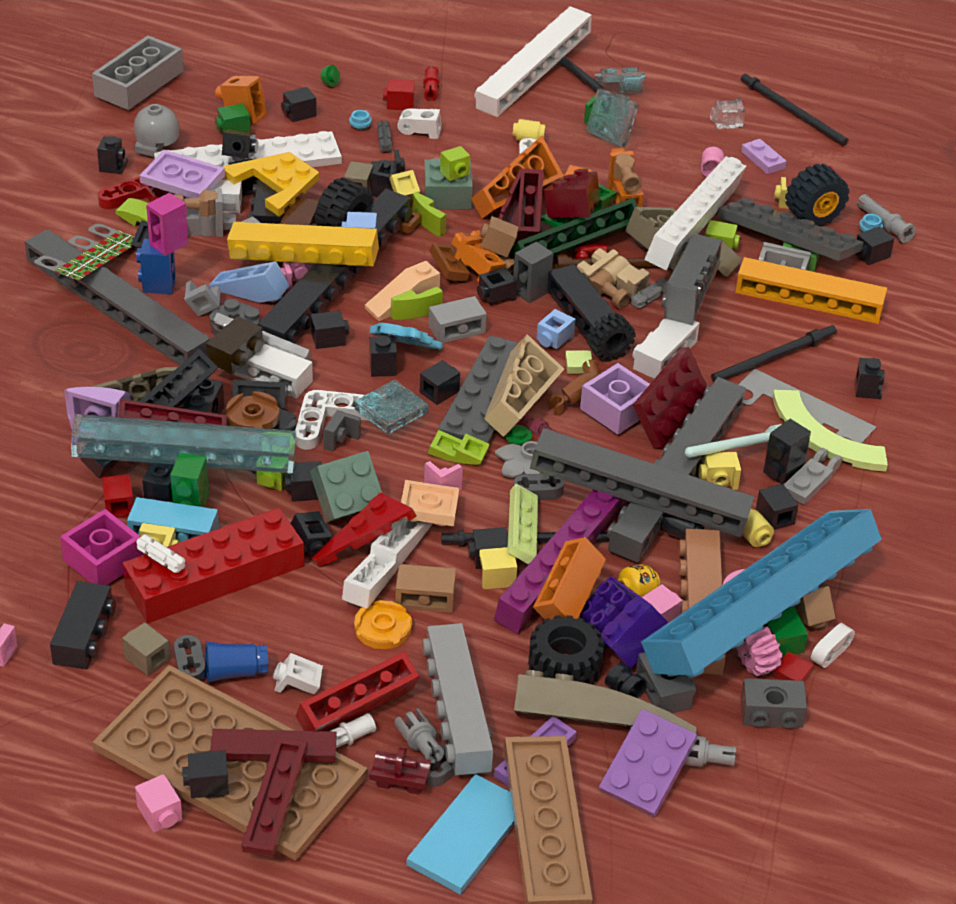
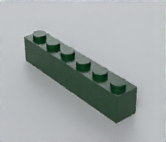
[508,198,638,260]

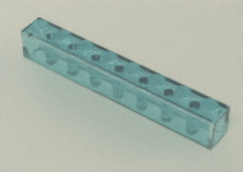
[71,414,296,473]

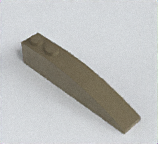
[514,670,697,733]

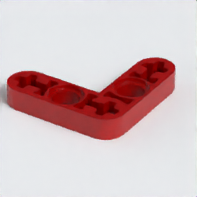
[98,176,174,209]

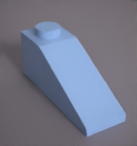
[209,261,289,303]

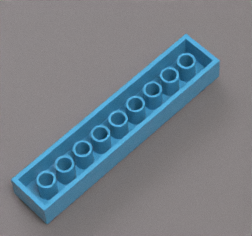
[641,509,882,677]

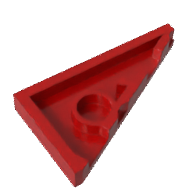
[312,492,417,567]

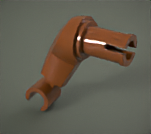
[549,359,600,415]

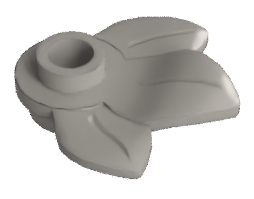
[495,441,541,478]

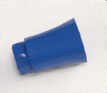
[205,641,268,683]

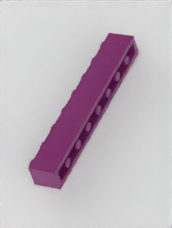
[494,489,630,634]

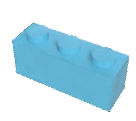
[127,497,219,542]

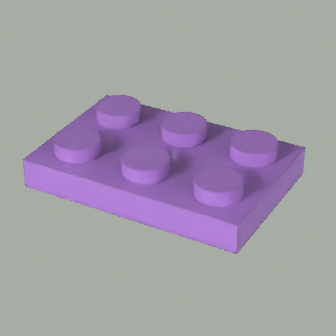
[599,709,698,818]

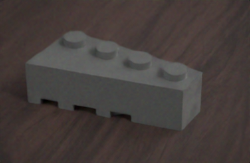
[661,234,722,325]

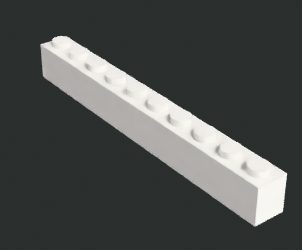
[645,156,746,271]

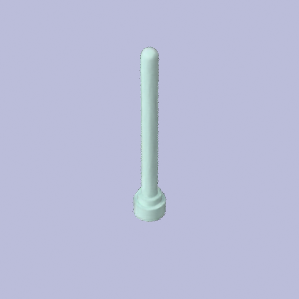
[685,424,782,458]

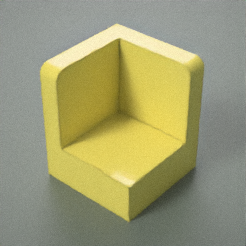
[389,170,420,201]
[479,547,517,589]

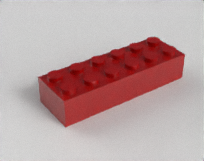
[122,508,304,624]

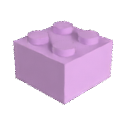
[580,363,650,434]

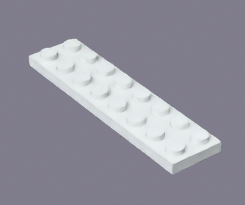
[154,131,342,178]

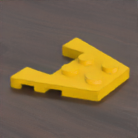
[223,152,319,216]

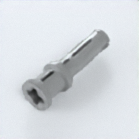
[857,194,916,243]

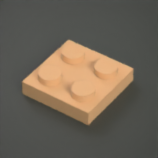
[401,480,459,526]

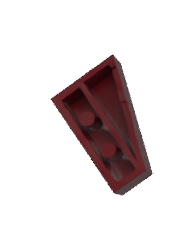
[498,169,544,244]
[544,169,600,217]

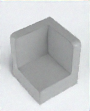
[184,280,221,317]

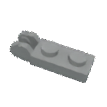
[784,448,843,505]

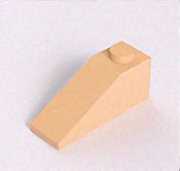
[365,261,440,322]

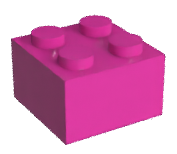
[60,509,143,585]

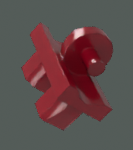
[369,747,431,795]

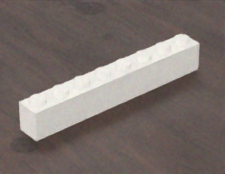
[475,6,592,117]

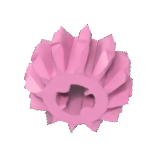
[736,626,782,676]

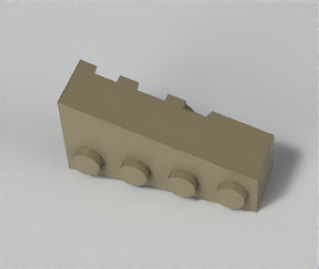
[626,207,721,285]

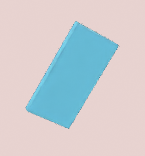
[406,774,515,895]

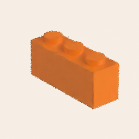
[533,537,606,620]

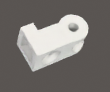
[397,109,442,139]

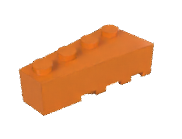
[471,136,564,219]

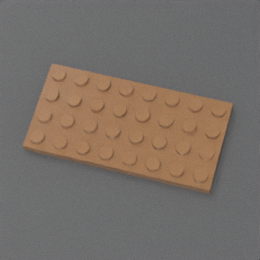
[92,665,368,861]

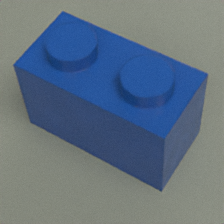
[136,239,176,295]

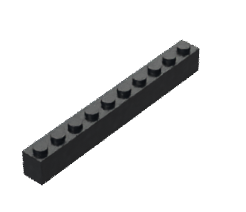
[258,189,412,344]

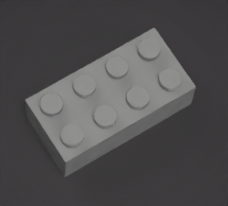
[92,35,184,110]

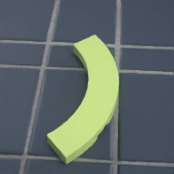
[772,390,888,472]

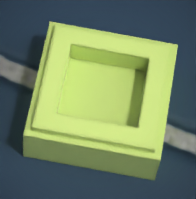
[565,351,592,374]

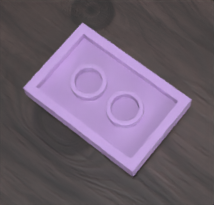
[139,150,225,198]

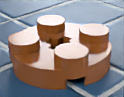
[226,392,280,438]

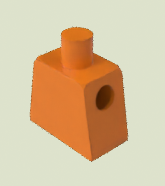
[215,76,267,124]

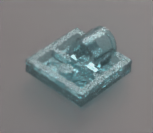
[594,67,645,93]
[585,89,639,147]
[354,379,428,434]

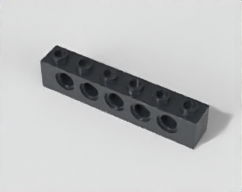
[142,378,224,503]

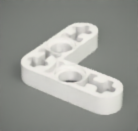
[295,390,379,450]

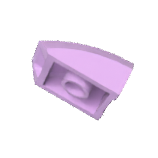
[64,387,131,438]

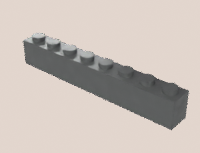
[530,428,754,537]

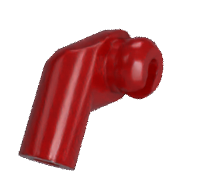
[575,244,607,259]

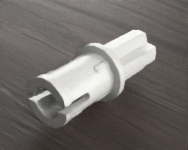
[331,713,376,748]

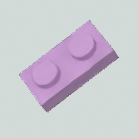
[741,139,787,175]

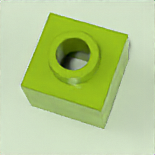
[440,146,470,181]

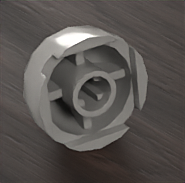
[134,104,179,147]

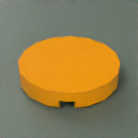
[354,600,412,650]

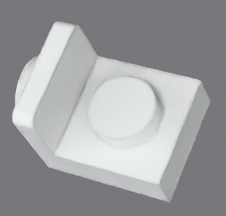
[273,653,323,695]

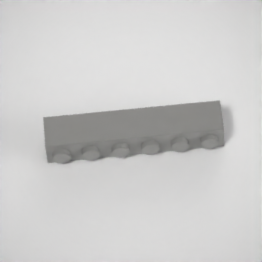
[422,623,493,775]

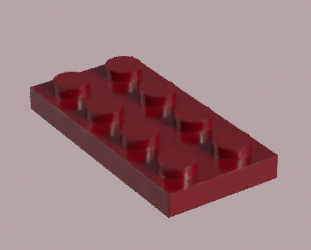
[632,347,707,448]

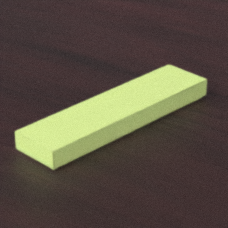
[507,484,538,564]

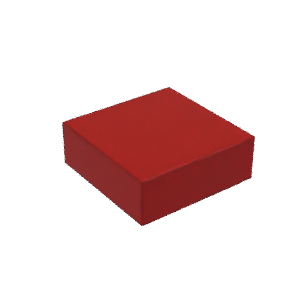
[772,652,814,681]

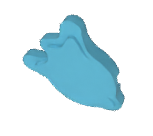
[369,323,443,350]

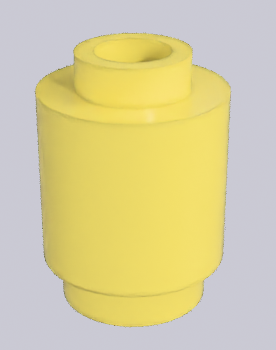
[512,119,545,142]
[742,509,774,547]

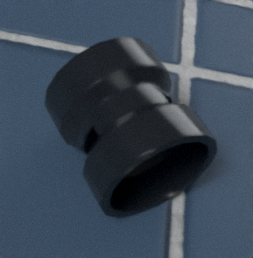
[605,662,647,698]

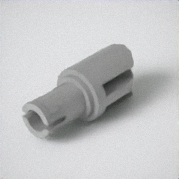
[394,708,444,763]
[684,736,736,767]

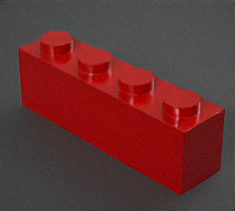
[296,651,419,731]

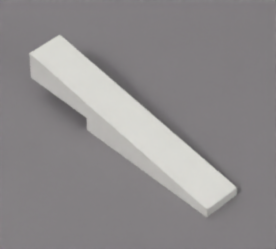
[342,519,433,609]

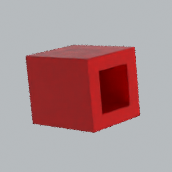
[383,79,415,110]
[102,474,134,518]

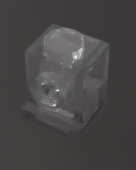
[710,98,745,129]

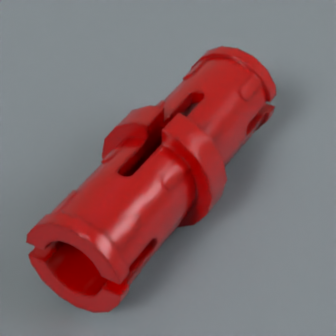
[423,66,440,101]

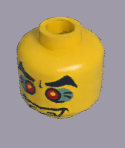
[618,564,660,597]

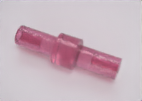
[519,413,558,436]

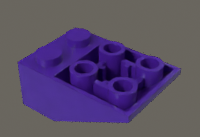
[580,576,668,668]

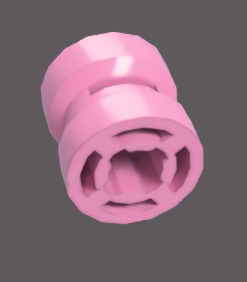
[701,147,724,177]

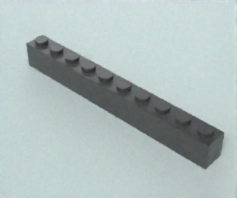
[25,229,210,366]
[607,377,746,563]

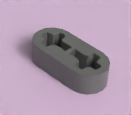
[513,473,565,500]
[174,635,206,682]

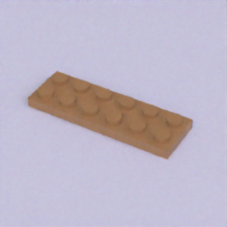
[503,736,593,904]

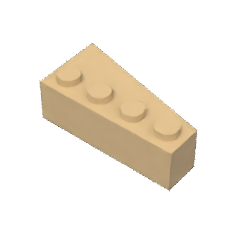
[484,334,564,437]

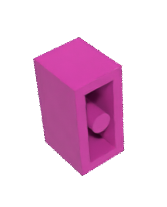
[146,193,188,256]

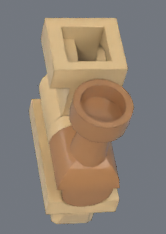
[577,248,650,309]

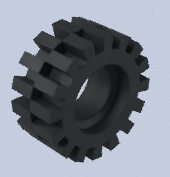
[587,313,636,361]

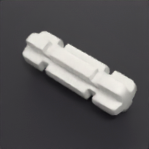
[136,534,185,573]

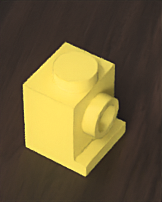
[699,452,741,490]

